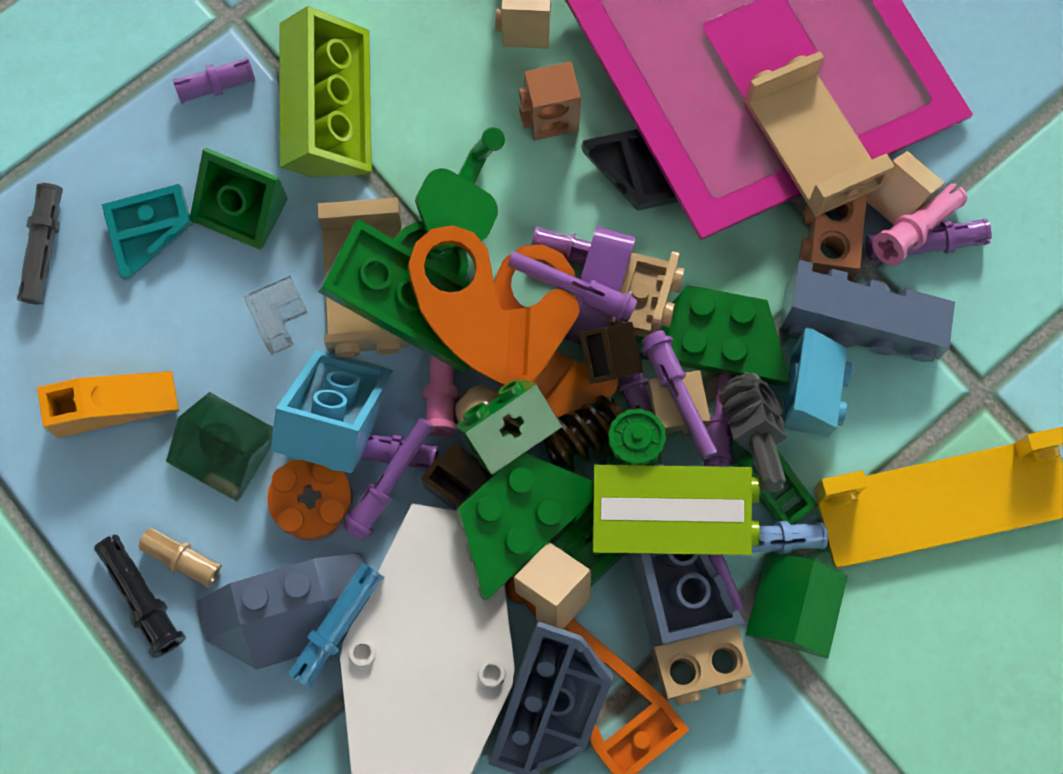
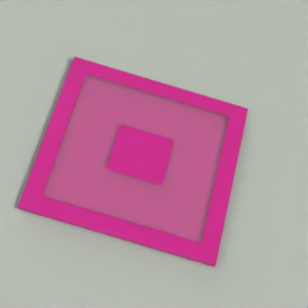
[565,0,973,241]

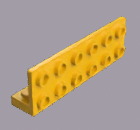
[813,427,1063,568]

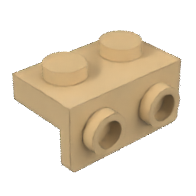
[611,251,685,337]

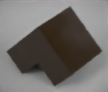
[579,321,644,384]
[421,443,496,511]

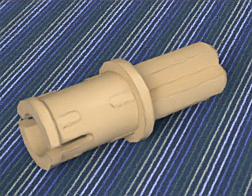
[138,528,222,588]

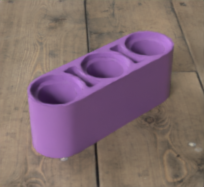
[564,226,636,344]

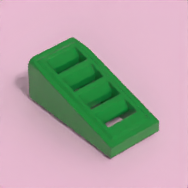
[731,449,818,525]

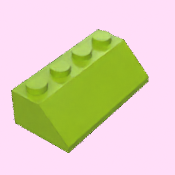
[279,6,372,177]

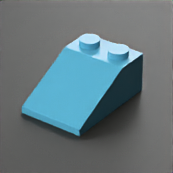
[270,350,393,473]

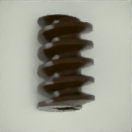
[541,395,623,471]

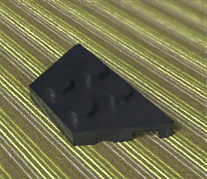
[581,129,678,211]

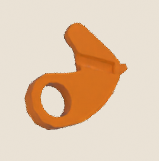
[407,225,580,385]
[494,244,619,417]

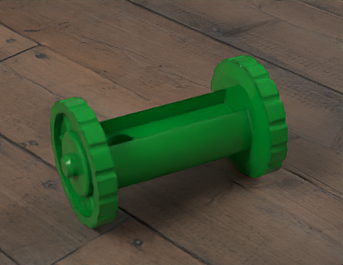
[607,409,666,466]

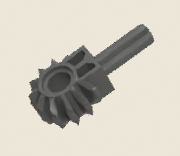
[719,372,787,493]

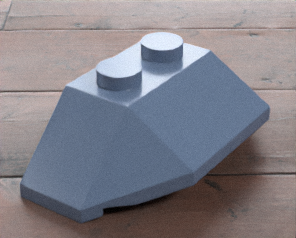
[197,553,363,669]
[488,621,613,774]

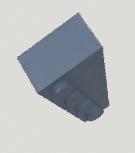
[779,260,955,362]
[629,464,745,644]

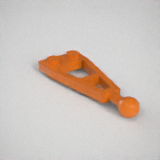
[505,570,690,774]

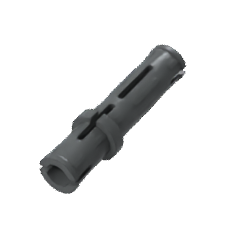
[17,183,63,305]

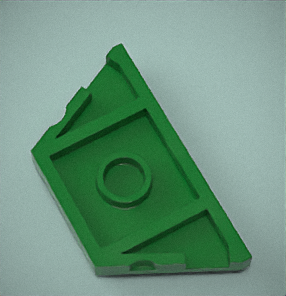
[637,285,790,387]
[456,453,594,600]

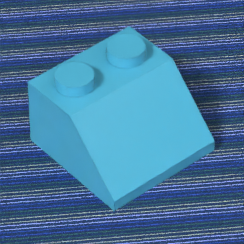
[783,328,852,437]

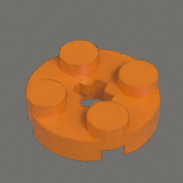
[267,459,353,540]

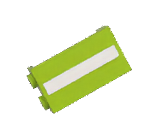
[593,465,760,555]

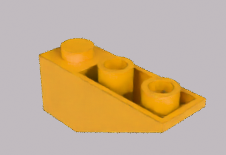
[37,371,180,438]

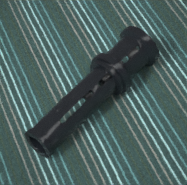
[94,534,186,658]

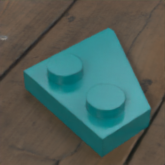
[101,184,192,280]

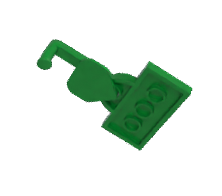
[318,127,505,373]

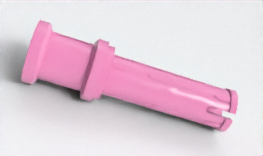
[872,184,967,266]
[422,356,459,436]

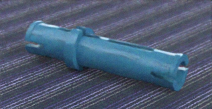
[288,562,385,688]

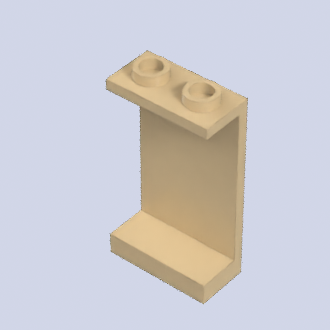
[744,51,895,217]
[317,197,410,358]

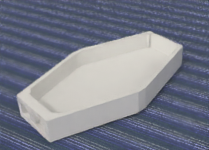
[340,504,515,774]

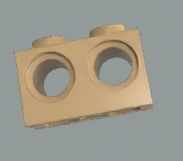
[651,625,752,706]

